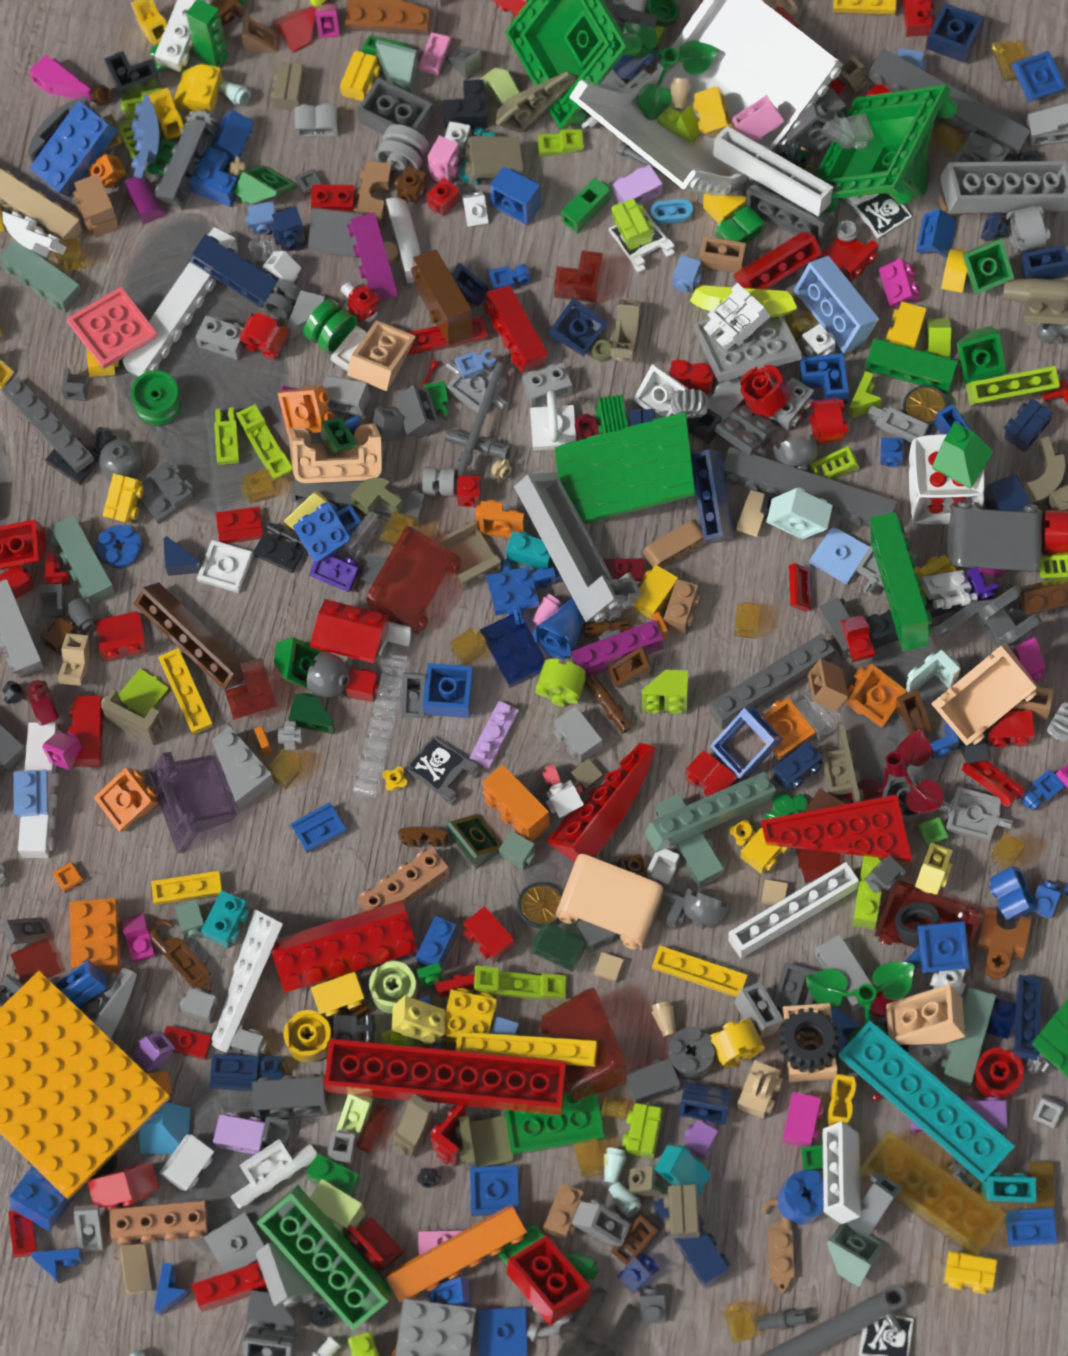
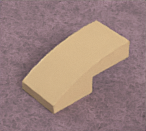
[736,490,765,537]

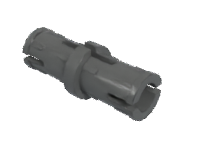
[755,1309,806,1332]

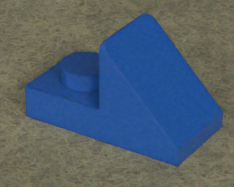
[831,1007,861,1058]
[31,1249,83,1283]
[154,1263,189,1315]
[429,1277,470,1307]

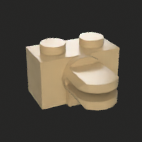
[737,1060,783,1119]

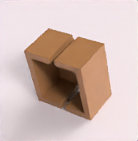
[73,173,119,238]

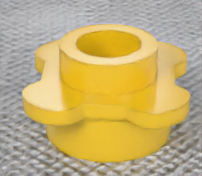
[382,766,407,791]
[729,820,756,846]

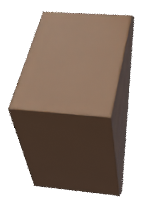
[242,16,278,53]

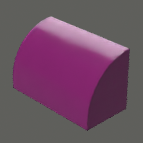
[124,177,166,225]

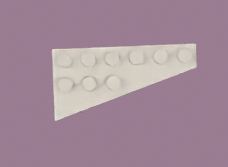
[212,909,283,1053]

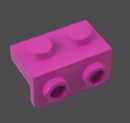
[879,258,921,308]

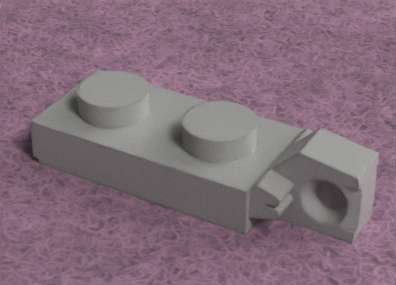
[867,406,929,443]

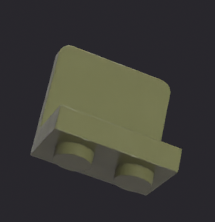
[455,1116,513,1170]

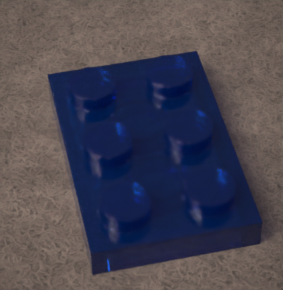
[479,614,546,688]

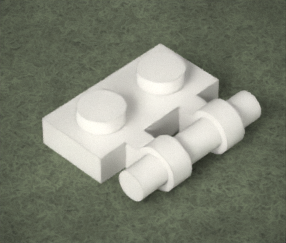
[921,570,977,609]

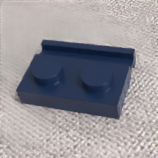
[209,1054,259,1092]

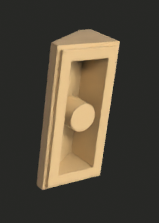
[120,1244,153,1296]

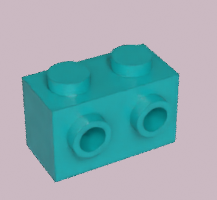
[506,531,553,570]
[201,891,249,948]
[654,1145,711,1197]
[982,1173,1036,1204]

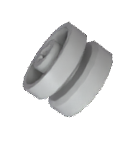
[375,124,429,175]

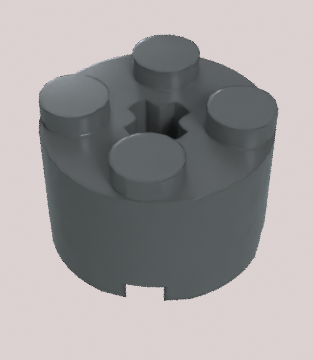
[668,1026,715,1080]

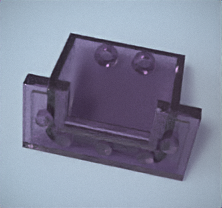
[149,752,237,854]

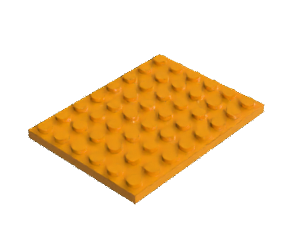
[0,971,170,1200]

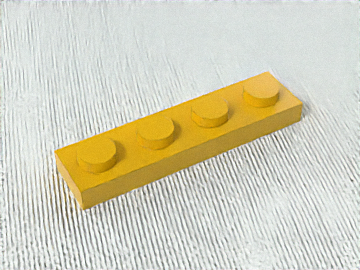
[158,648,213,735]
[652,945,747,998]

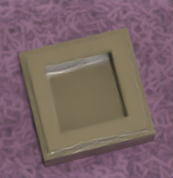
[571,759,603,791]

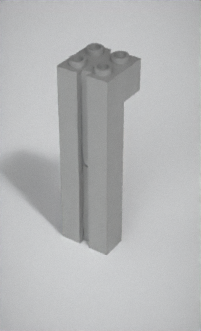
[514,472,642,623]

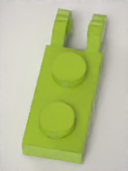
[214,407,239,465]

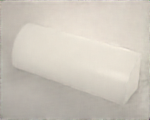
[386,198,421,284]

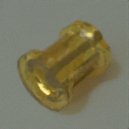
[601,1097,628,1121]

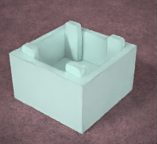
[767,487,833,540]

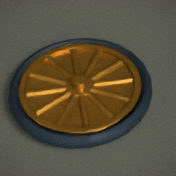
[902,385,949,427]
[517,882,562,929]

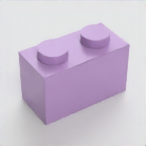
[613,165,662,205]
[213,1113,265,1155]

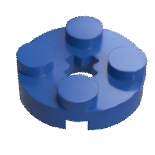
[97,524,142,569]

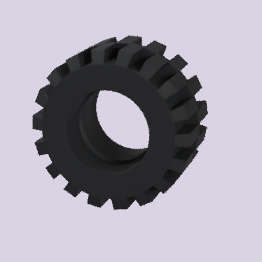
[779,1008,839,1073]

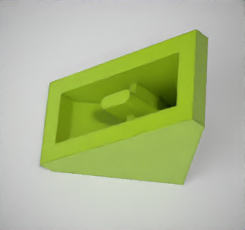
[927,318,951,357]

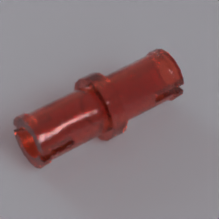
[358,1104,390,1153]

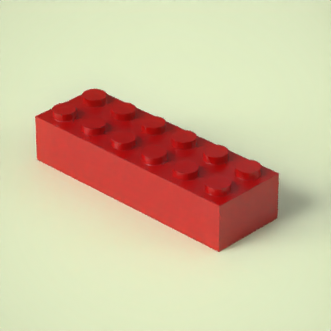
[271,900,418,993]

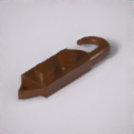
[150,919,211,993]

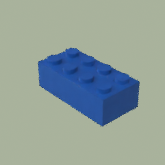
[29,100,118,198]

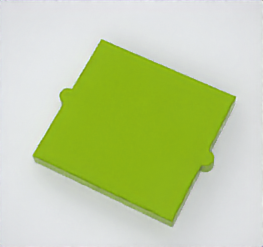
[119,668,169,718]

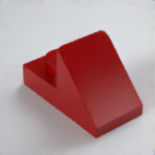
[840,615,875,662]

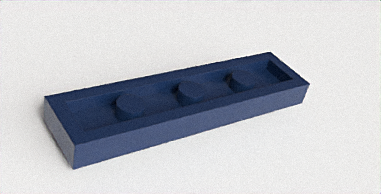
[1014,974,1042,1061]

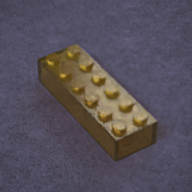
[860,1130,1007,1256]

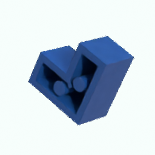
[190,146,238,207]
[799,353,849,404]

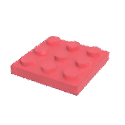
[67,287,158,369]

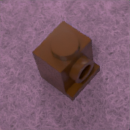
[211,0,243,27]
[40,618,77,655]

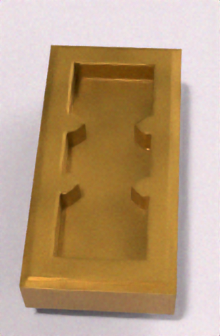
[1028,1162,1055,1209]

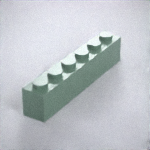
[644,771,776,852]

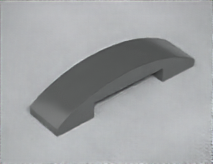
[28,96,90,164]

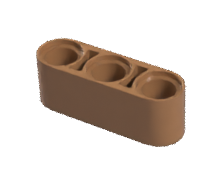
[642,520,706,569]

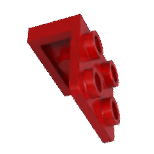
[818,237,878,283]
[96,611,148,662]
[431,1103,467,1167]

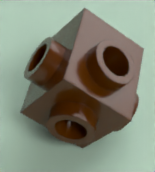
[395,166,427,204]

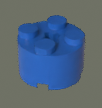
[777,1170,824,1225]

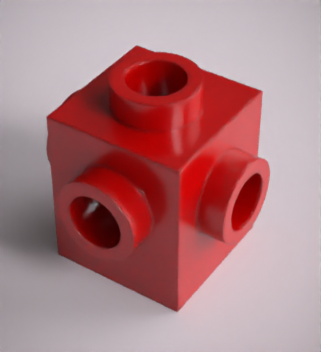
[347,284,379,322]

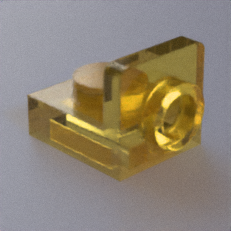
[786,311,820,341]
[722,1302,757,1343]

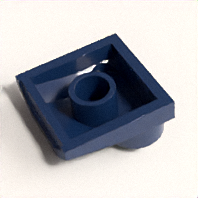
[548,297,608,357]

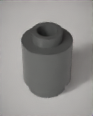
[67,598,97,632]

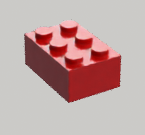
[506,1235,591,1326]

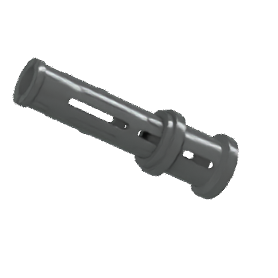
[445,428,512,461]

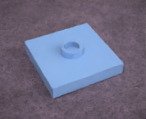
[809,526,870,585]

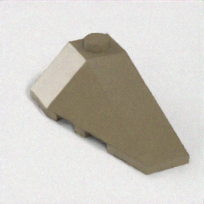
[496,72,579,133]

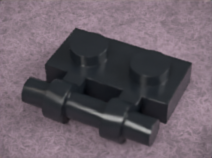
[45,435,100,485]
[253,522,304,573]
[333,1015,376,1043]

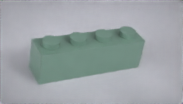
[0,240,82,313]
[50,515,115,605]
[654,793,725,889]
[940,987,996,1088]

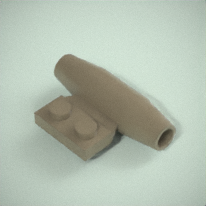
[1003,278,1068,325]

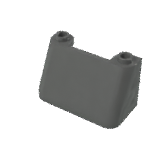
[946,501,1042,571]

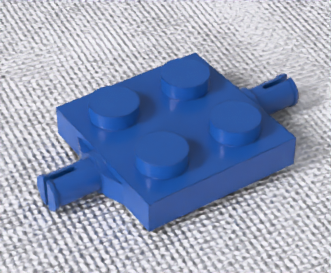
[486,559,539,625]

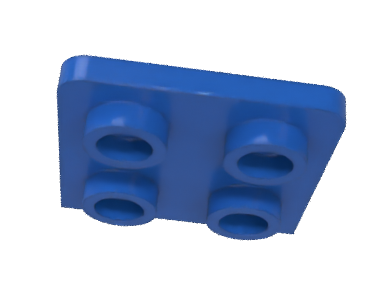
[293,502,351,562]

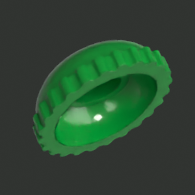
[646,0,680,25]

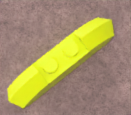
[690,286,797,318]

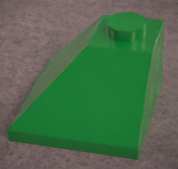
[234,165,297,204]
[962,238,1014,294]
[957,325,1006,384]
[932,422,994,489]
[273,637,327,691]

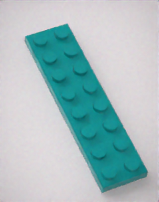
[838,1021,1015,1183]

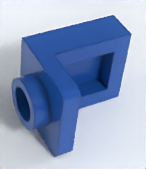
[930,723,960,759]
[1032,880,1062,918]

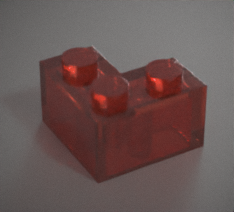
[554,250,603,303]
[225,657,277,720]

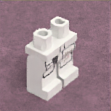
[704,283,770,350]

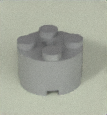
[1007,205,1050,254]

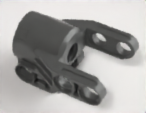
[935,585,1043,651]

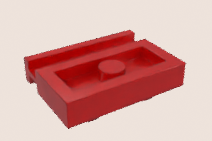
[216,506,263,544]

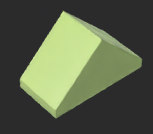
[480,68,519,106]

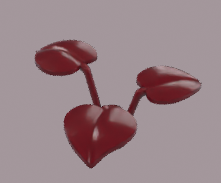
[842,728,944,813]

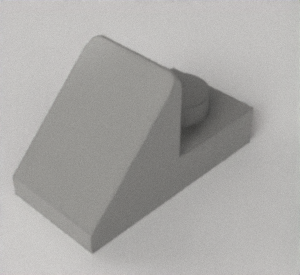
[74,1205,103,1252]

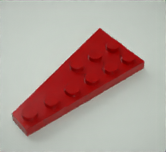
[761,795,912,862]

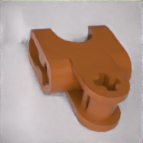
[977,907,1032,980]

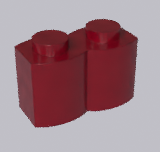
[26,680,59,726]

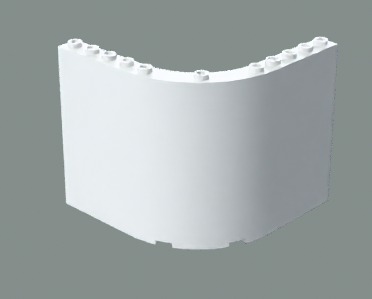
[570,0,843,196]

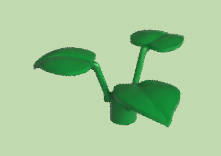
[623,22,718,120]
[806,962,914,1042]

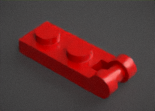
[961,761,1025,807]

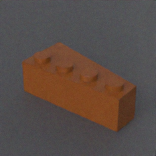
[345,0,432,36]

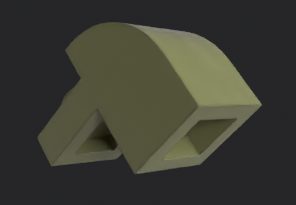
[351,478,403,516]

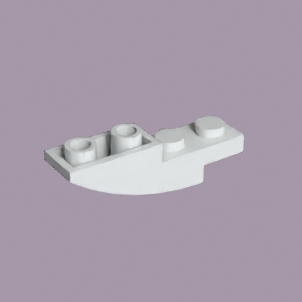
[1,211,67,257]

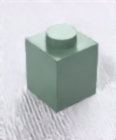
[499,831,536,869]
[174,899,204,938]

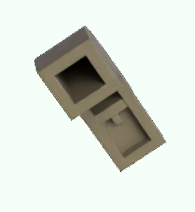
[610,299,641,362]
[1022,437,1065,508]

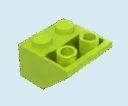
[642,670,688,714]

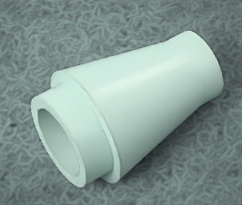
[219,81,250,106]
[603,1148,627,1183]
[609,1182,642,1218]

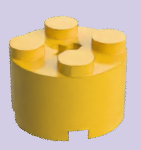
[284,1010,333,1063]
[710,1018,764,1068]

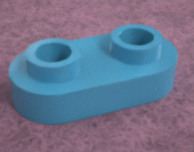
[650,199,693,224]

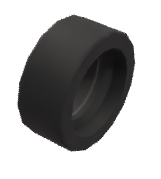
[895,901,941,946]

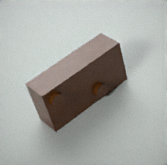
[411,249,472,346]

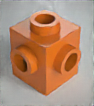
[88,154,127,188]

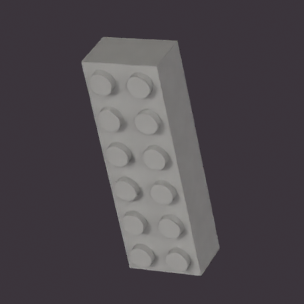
[940,161,1068,213]

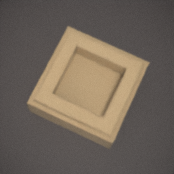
[761,879,788,905]
[594,952,624,983]

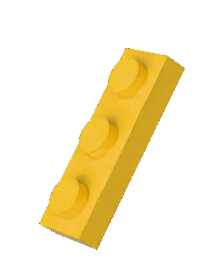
[833,0,896,15]
[151,871,222,905]

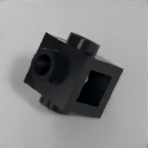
[775,143,809,170]

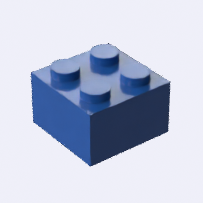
[490,166,541,226]
[423,663,474,718]
[9,1165,77,1232]

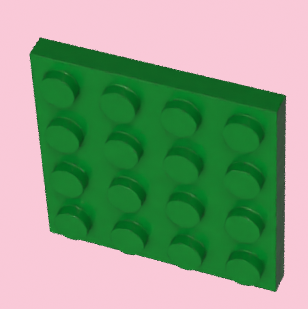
[504,1065,605,1155]

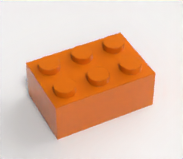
[482,764,550,842]
[69,898,122,974]

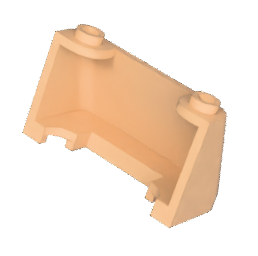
[288,424,382,483]
[932,643,1038,746]
[556,854,664,950]

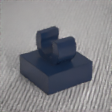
[980,212,1008,242]
[259,1057,284,1080]

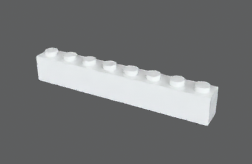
[123,227,238,376]

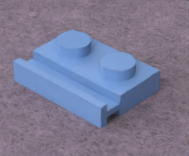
[13,769,48,817]

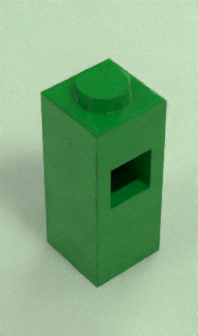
[561,177,611,233]

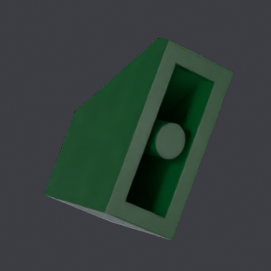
[321,417,358,455]
[288,693,335,734]

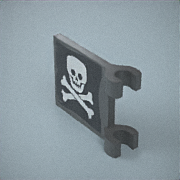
[404,736,481,805]

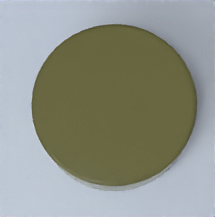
[591,339,612,362]

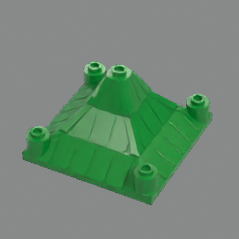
[504,0,642,130]
[815,84,958,212]

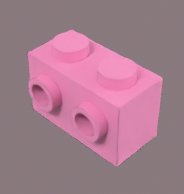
[732,94,784,142]
[428,136,460,182]

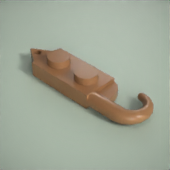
[763,1198,794,1295]

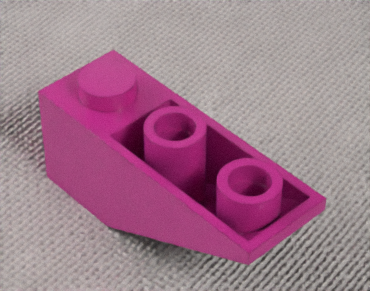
[29,54,93,102]

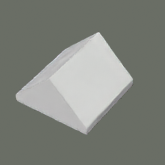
[633,364,688,418]

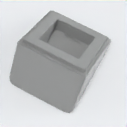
[1033,1094,1065,1128]

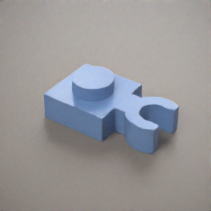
[455,349,496,380]

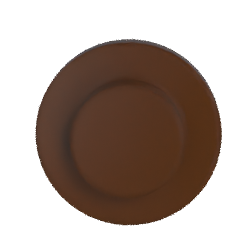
[91,85,112,106]

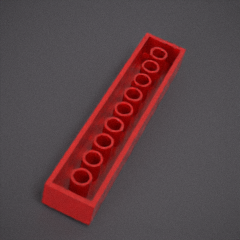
[323,1039,566,1115]

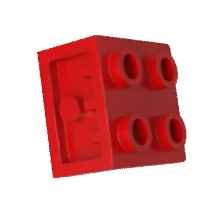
[347,1216,404,1272]

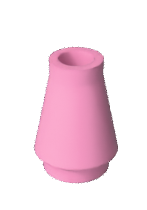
[532,594,562,625]

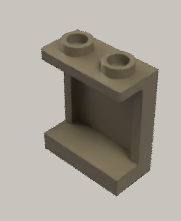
[463,136,524,183]
[437,520,502,591]
[101,688,165,746]

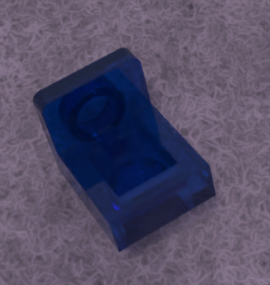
[986,998,1016,1039]
[617,1253,659,1294]

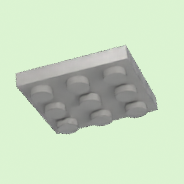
[396,1299,476,1356]

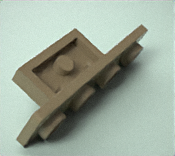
[821,723,864,803]

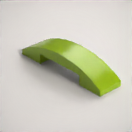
[236,404,293,480]
[474,965,566,1000]

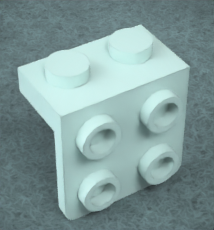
[906,650,960,693]

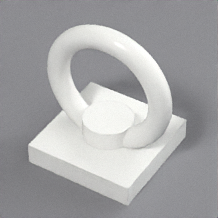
[530,390,576,451]

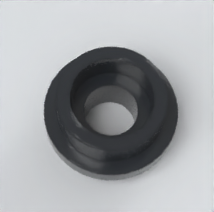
[417,1168,441,1188]

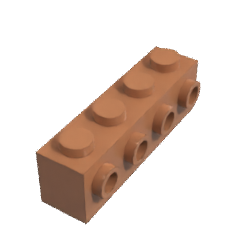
[358,847,450,912]
[110,1201,209,1245]

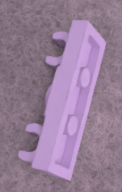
[469,701,519,770]

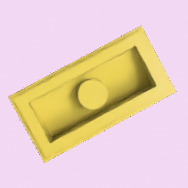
[284,490,329,530]

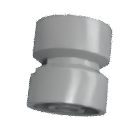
[423,467,456,496]

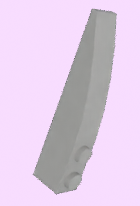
[85,968,137,1038]

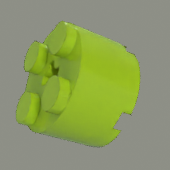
[535,659,586,707]

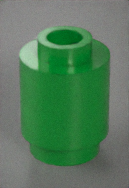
[566,1251,599,1283]

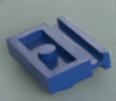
[290,802,347,853]
[1005,1208,1057,1247]

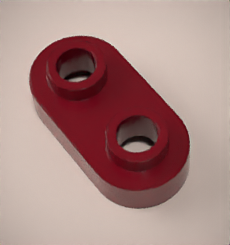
[574,414,599,441]

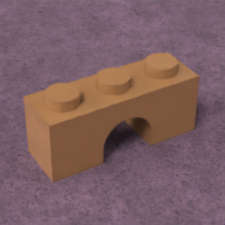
[353,161,393,229]

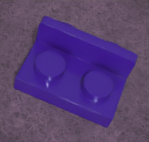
[309,551,363,592]
[966,567,999,602]

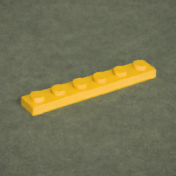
[456,1032,598,1067]

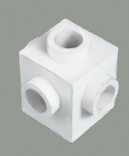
[802,324,836,357]
[930,969,966,996]

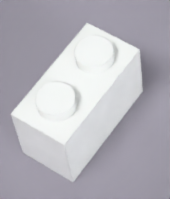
[159,1135,214,1191]

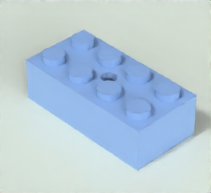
[794,256,879,353]

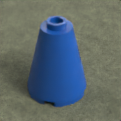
[533,598,585,659]

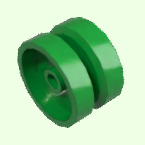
[303,298,357,355]
[131,370,182,426]

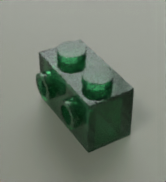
[531,923,585,972]

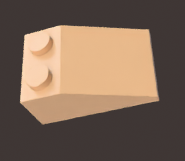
[347,320,416,391]
[886,984,965,1045]
[783,1003,837,1082]

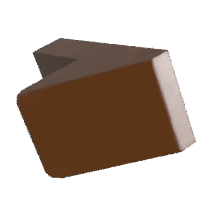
[608,646,652,688]
[896,689,932,736]

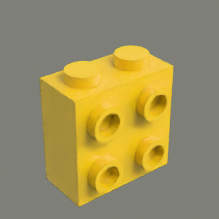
[441,988,497,1043]

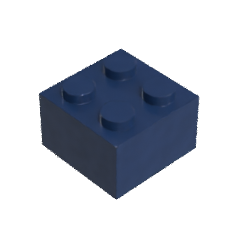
[927,3,983,64]

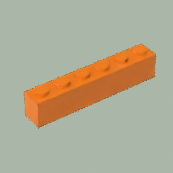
[386,1204,526,1303]

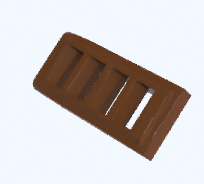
[611,1214,661,1267]

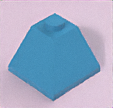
[139,1102,191,1155]

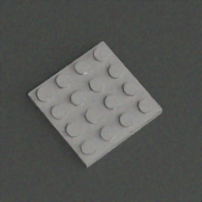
[693,316,802,382]

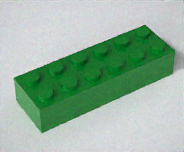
[870,512,932,651]
[257,1184,393,1331]

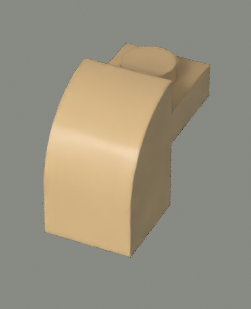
[58,633,90,686]

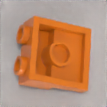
[278,385,334,435]
[475,500,525,538]
[845,664,907,727]
[751,698,816,760]
[93,767,159,832]

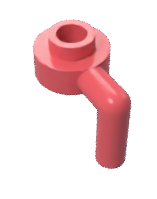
[542,764,583,795]

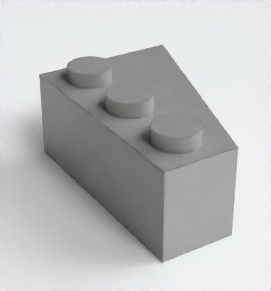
[1026,103,1068,147]
[212,726,274,811]

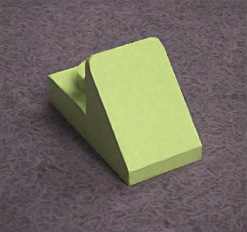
[336,1094,373,1141]

